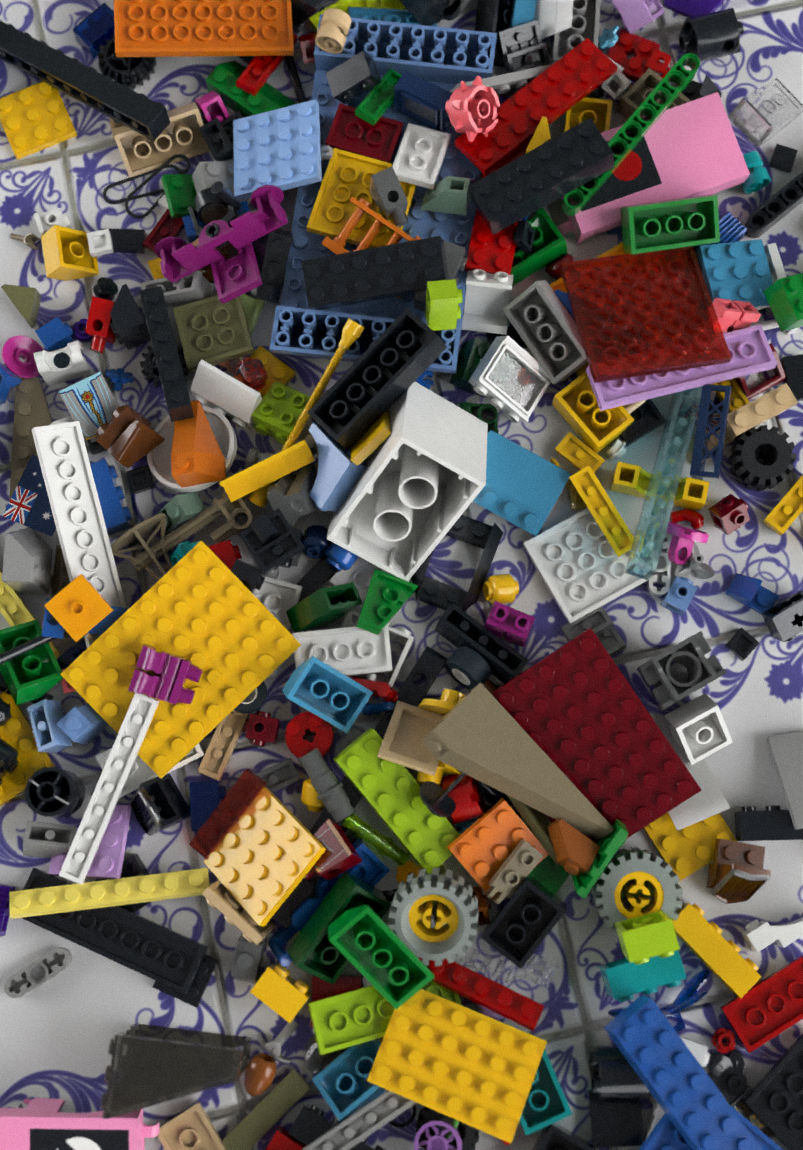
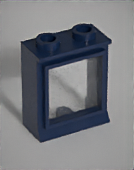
[394,70,452,132]

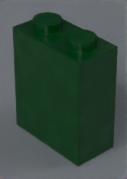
[286,582,363,633]

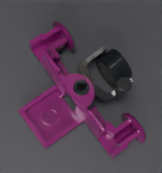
[155,181,288,304]

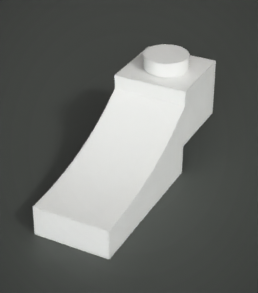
[741,917,803,952]

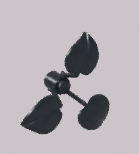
[419,772,513,817]

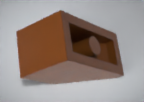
[548,819,600,876]

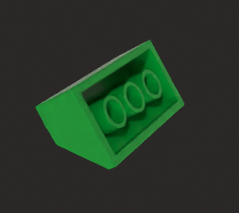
[205,61,297,118]
[328,905,435,1009]

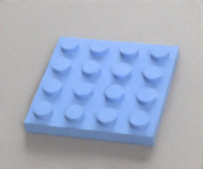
[233,99,322,201]

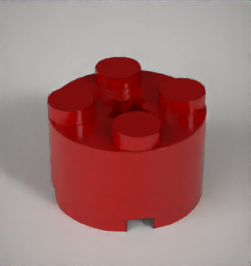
[285,712,335,758]
[440,774,487,824]

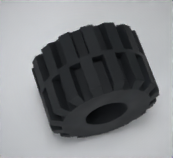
[729,425,796,491]

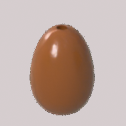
[244,1053,277,1096]

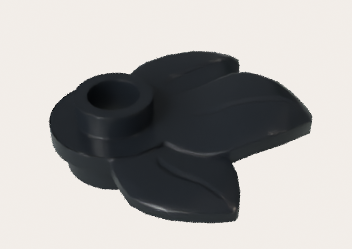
[707,1049,747,1096]

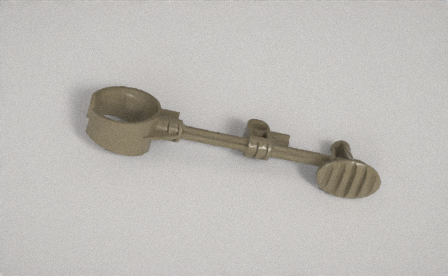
[111,390,328,581]

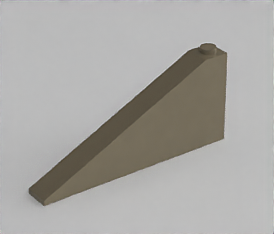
[420,682,614,840]

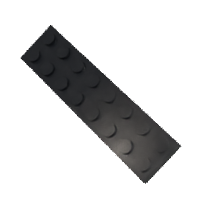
[22,868,208,994]

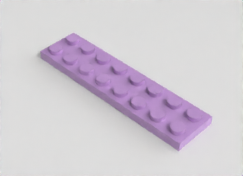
[586,325,777,411]

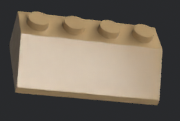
[112,102,210,178]

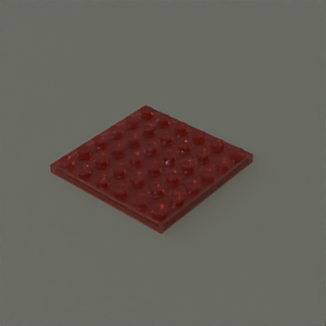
[560,246,731,383]

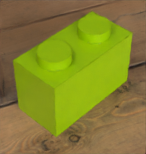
[425,279,462,331]

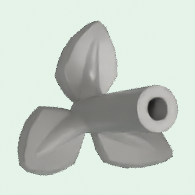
[674,543,715,579]
[257,1020,299,1063]

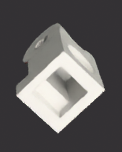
[601,69,634,101]

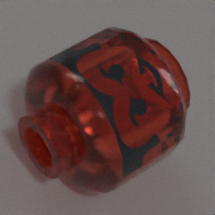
[235,357,269,391]

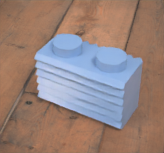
[26,699,72,753]

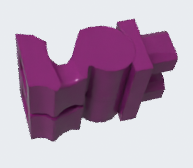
[484,601,535,647]
[128,644,203,705]

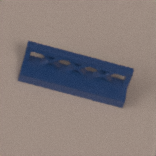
[690,384,732,480]

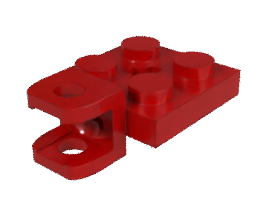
[606,29,671,82]

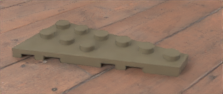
[9,377,53,501]

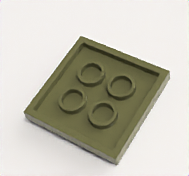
[173,295,255,372]

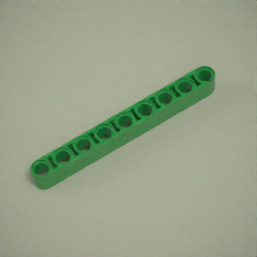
[561,53,700,216]

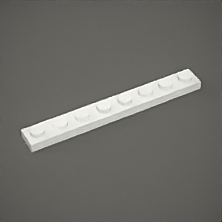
[59,693,160,885]

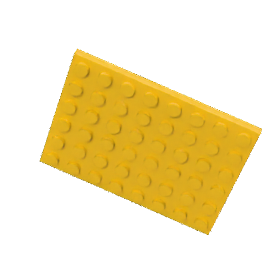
[61,540,302,779]

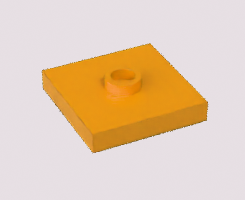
[44,574,114,642]

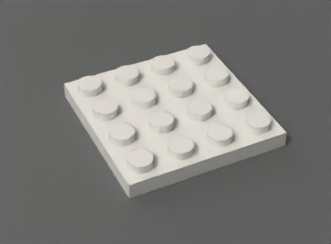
[523,508,651,624]

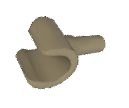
[10,233,41,250]

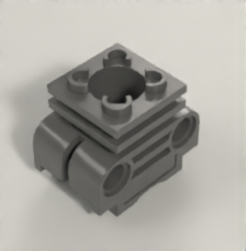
[637,631,727,710]

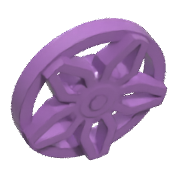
[414,1120,462,1150]

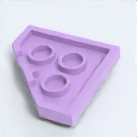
[48,805,132,879]

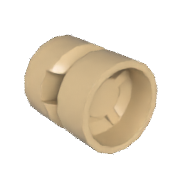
[315,8,352,54]

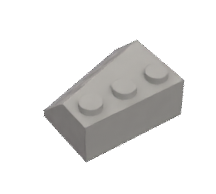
[2,527,54,595]

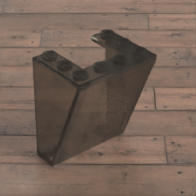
[100,1023,252,1119]

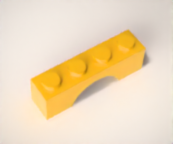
[610,461,710,511]

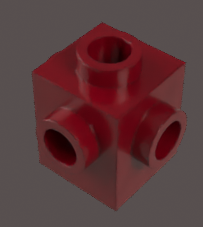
[708,494,750,535]
[243,711,281,747]

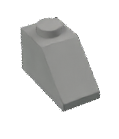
[23,821,77,858]

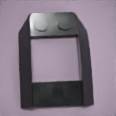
[411,515,503,612]

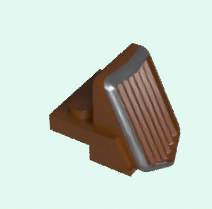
[707,839,771,904]

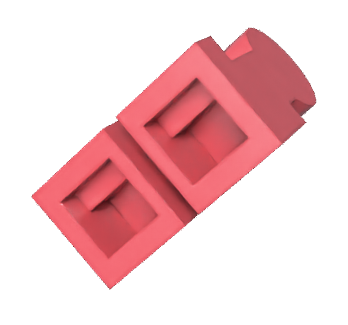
[701,298,761,338]

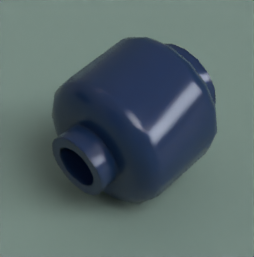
[301,525,332,559]

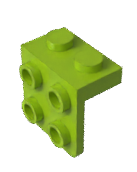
[251,382,311,445]

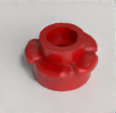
[711,1028,736,1053]

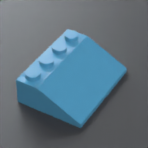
[473,430,572,536]

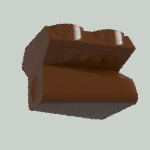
[95,404,165,468]

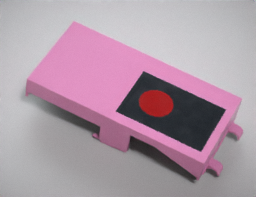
[558,92,750,245]

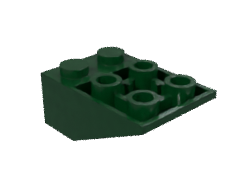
[450,337,529,404]

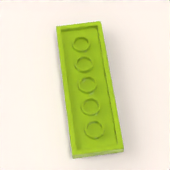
[308,981,462,1055]

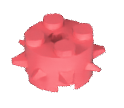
[445,76,500,142]

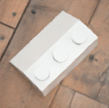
[190,359,262,430]

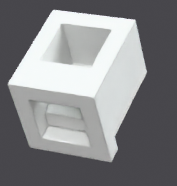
[34,208,72,236]

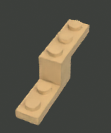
[679,383,798,465]

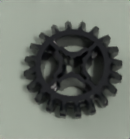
[98,34,157,89]

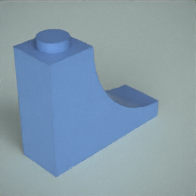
[309,422,366,512]
[57,703,109,746]

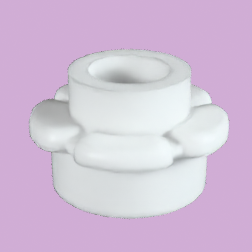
[605,438,627,459]

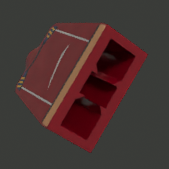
[305,819,362,880]

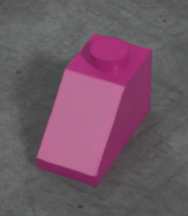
[194,91,230,124]

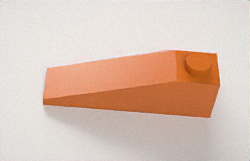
[171,400,226,488]

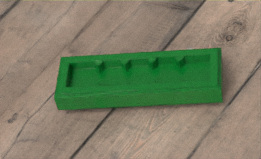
[355,68,402,126]

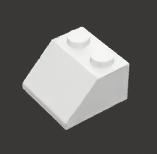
[664,693,733,765]

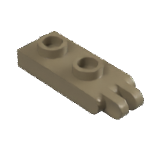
[486,839,544,904]

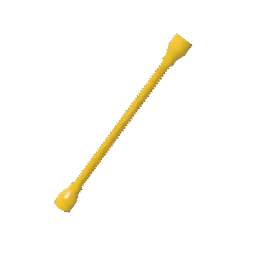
[249,318,365,508]

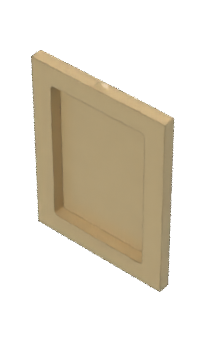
[377,701,444,776]

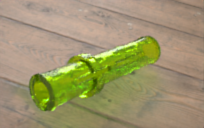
[343,813,409,865]

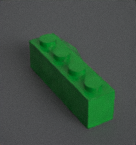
[510,207,568,286]

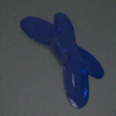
[608,969,709,1032]

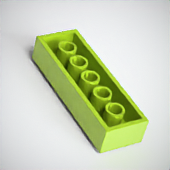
[332,728,460,874]

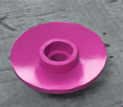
[2,336,43,378]

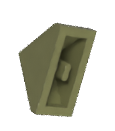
[1,284,41,328]

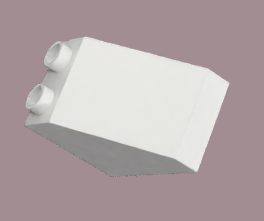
[327,382,488,581]

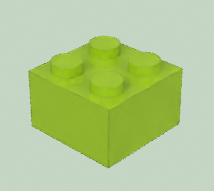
[614,910,680,964]

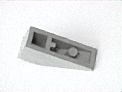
[139,271,212,307]

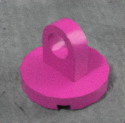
[662,522,709,565]

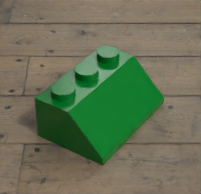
[0,620,63,705]

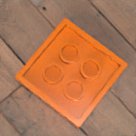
[447,798,549,903]

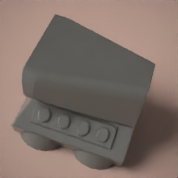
[267,464,319,528]

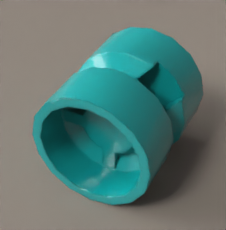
[740,151,771,194]

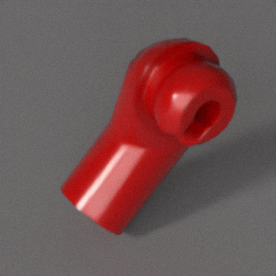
[669,508,704,529]

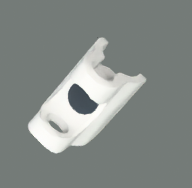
[33,340,91,385]

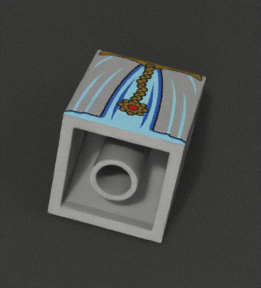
[58,370,120,443]

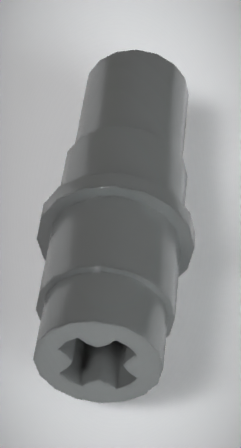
[299,748,355,823]

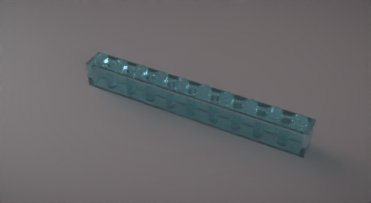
[625,386,702,580]

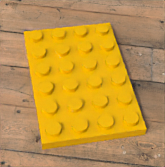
[367,989,547,1143]

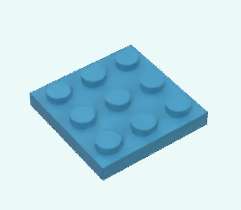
[697,239,773,307]

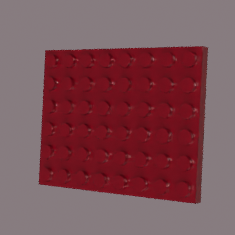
[491,627,702,843]

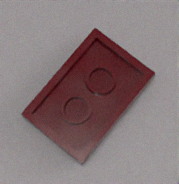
[325,103,404,163]

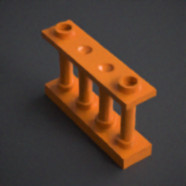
[321,197,422,298]

